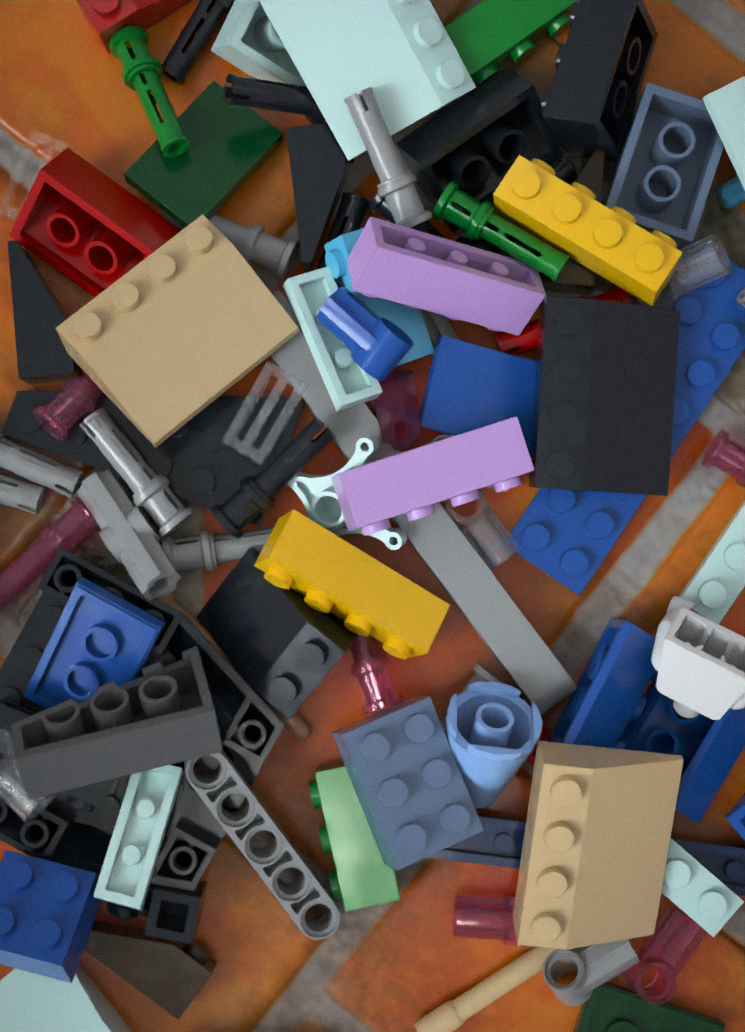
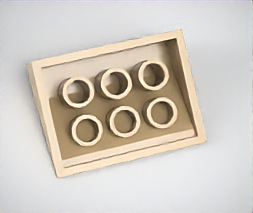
[56,214,299,448]
[513,741,684,950]

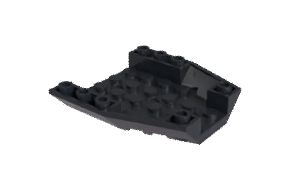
[0,547,285,891]

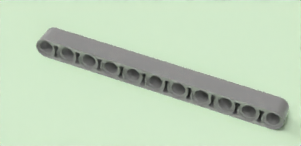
[270,290,577,716]

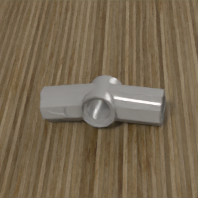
[76,469,181,600]

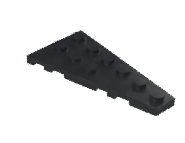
[2,391,306,527]

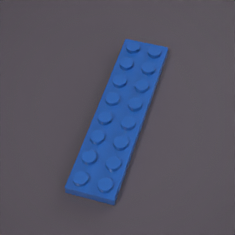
[502,244,745,595]

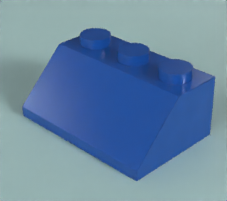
[548,619,658,749]
[621,681,745,823]

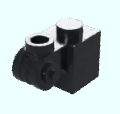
[106,880,207,944]

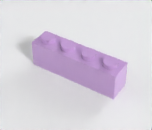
[347,216,546,336]
[331,416,535,536]

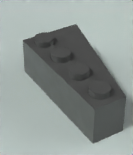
[11,646,223,800]

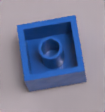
[0,850,102,983]

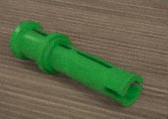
[108,26,190,158]
[432,181,570,282]

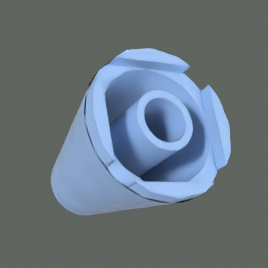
[446,681,543,808]

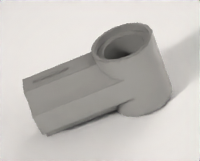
[542,939,640,1006]

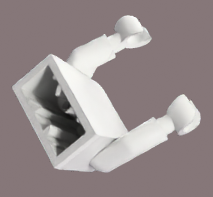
[651,596,745,720]

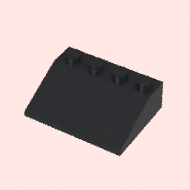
[528,296,680,496]

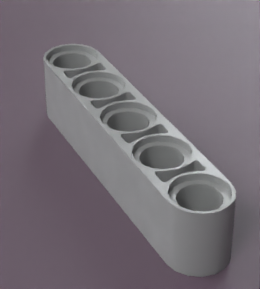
[184,750,340,940]

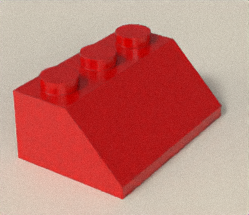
[9,148,181,297]

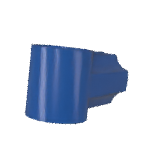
[316,287,414,381]

